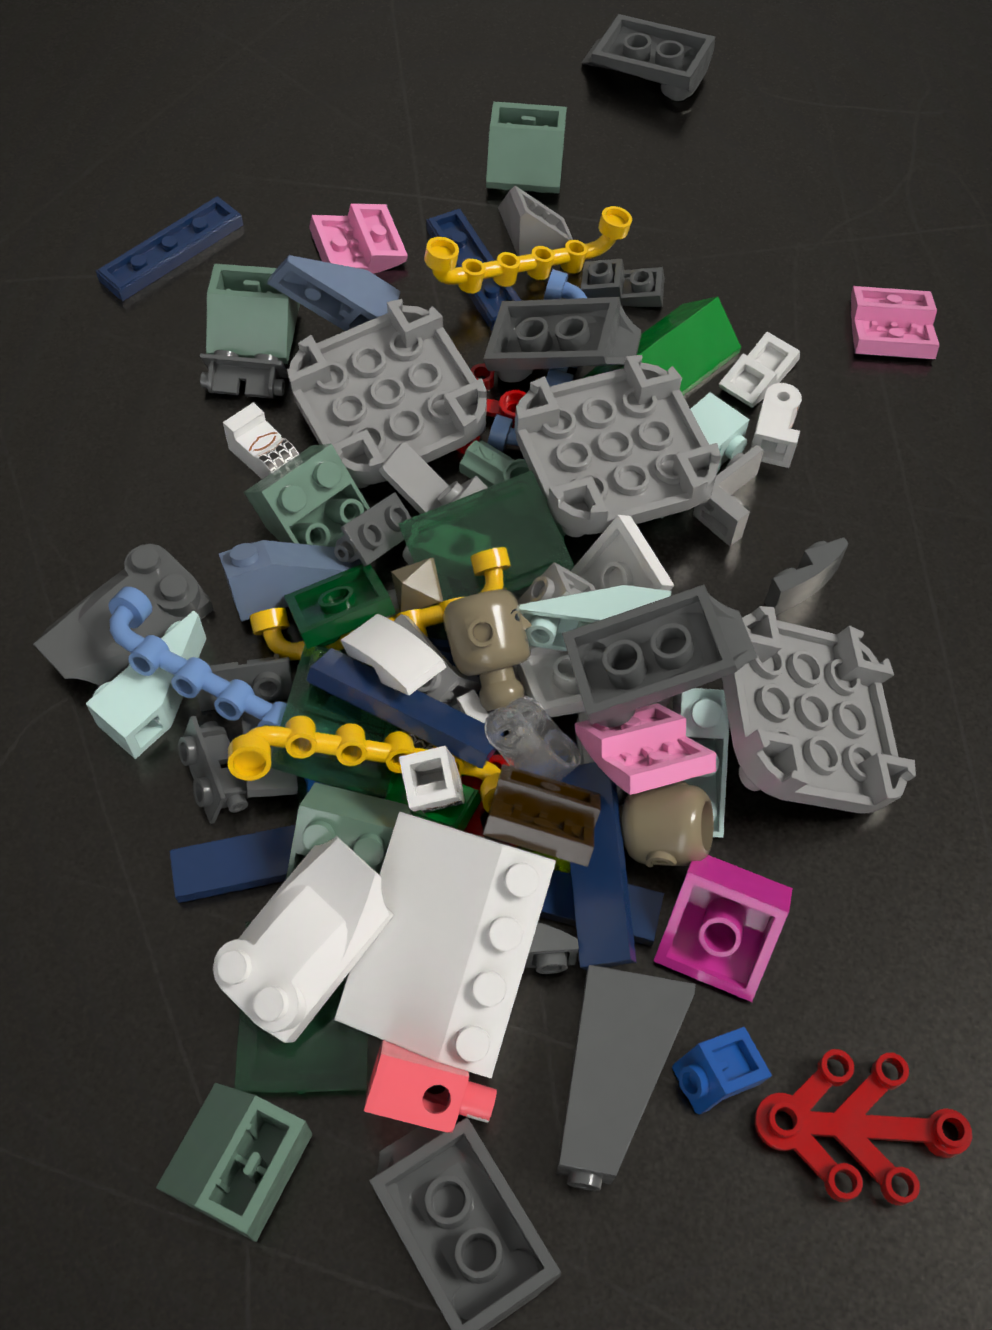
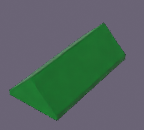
[580,296,741,396]

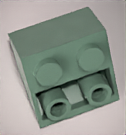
[486,101,567,193]
[206,264,300,364]
[244,444,370,547]
[286,782,412,879]
[156,1083,313,1242]

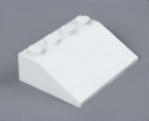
[334,811,556,1078]

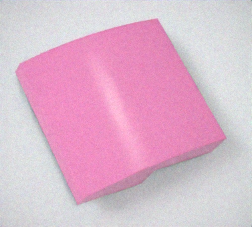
[309,204,408,273]
[851,286,940,359]
[575,703,716,795]

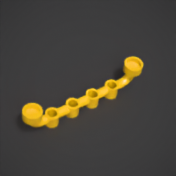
[424,206,632,294]
[249,547,511,665]
[228,716,501,813]

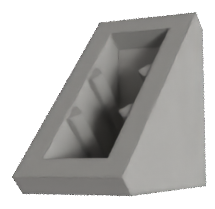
[498,186,573,256]

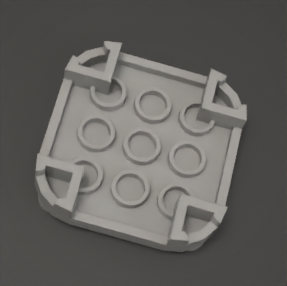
[287,299,487,488]
[515,355,721,537]
[722,606,916,813]

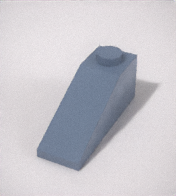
[267,255,400,331]
[219,540,362,621]

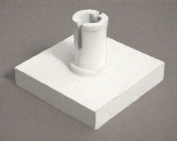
[571,515,675,591]

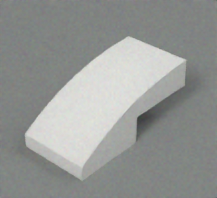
[719,332,800,408]
[341,614,446,695]

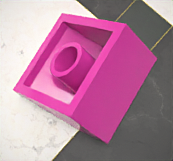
[654,855,793,1002]

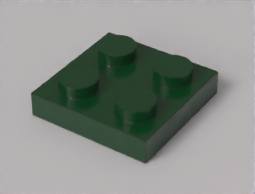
[284,563,396,649]

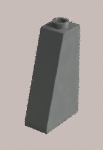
[556,965,696,1191]

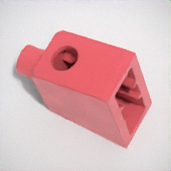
[364,1040,497,1133]

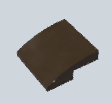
[483,764,601,867]

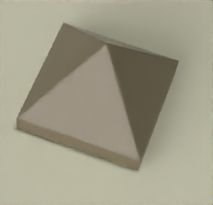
[391,558,443,613]

